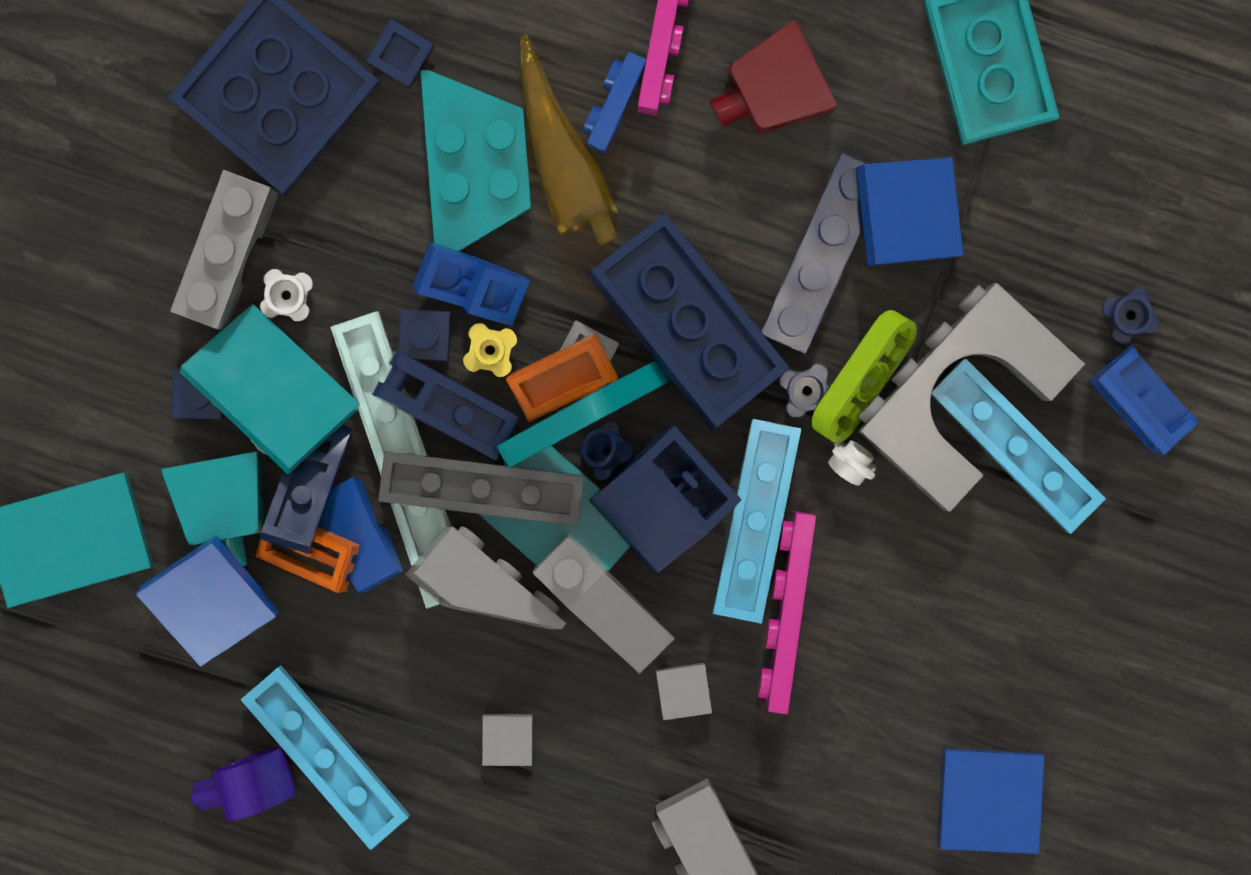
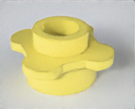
[463,323,517,377]

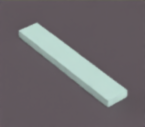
[330,311,452,609]

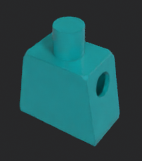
[162,451,265,566]

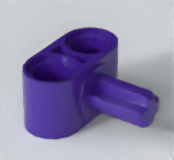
[190,746,297,821]

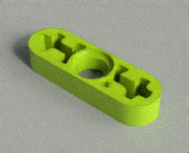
[812,310,917,443]

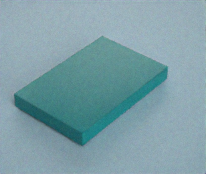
[923,0,1060,146]
[180,304,360,474]
[479,446,630,571]
[0,472,154,608]

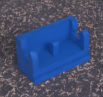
[1088,344,1198,455]

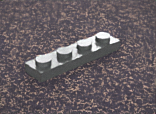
[378,451,584,526]

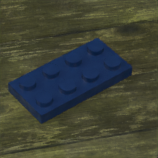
[587,213,790,431]

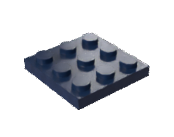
[168,0,381,196]

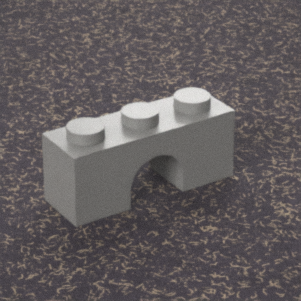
[170,170,279,330]

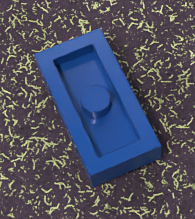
[582,51,647,156]

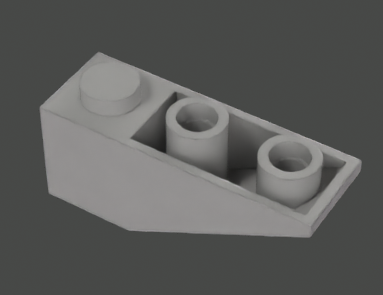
[405,526,566,629]

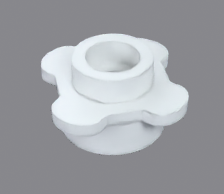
[260,269,313,321]
[828,441,876,486]

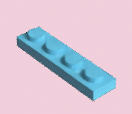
[931,358,1106,534]
[712,419,801,624]
[241,665,410,850]

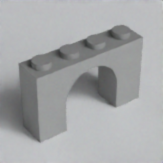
[856,283,1085,512]

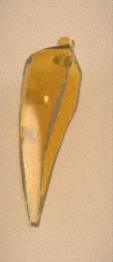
[520,34,619,245]

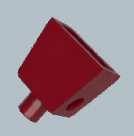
[709,20,837,135]

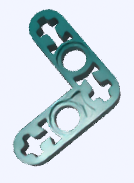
[496,361,670,468]

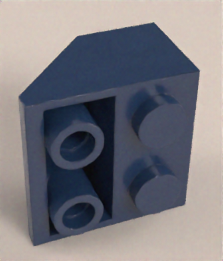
[589,426,742,574]

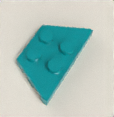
[420,70,532,251]

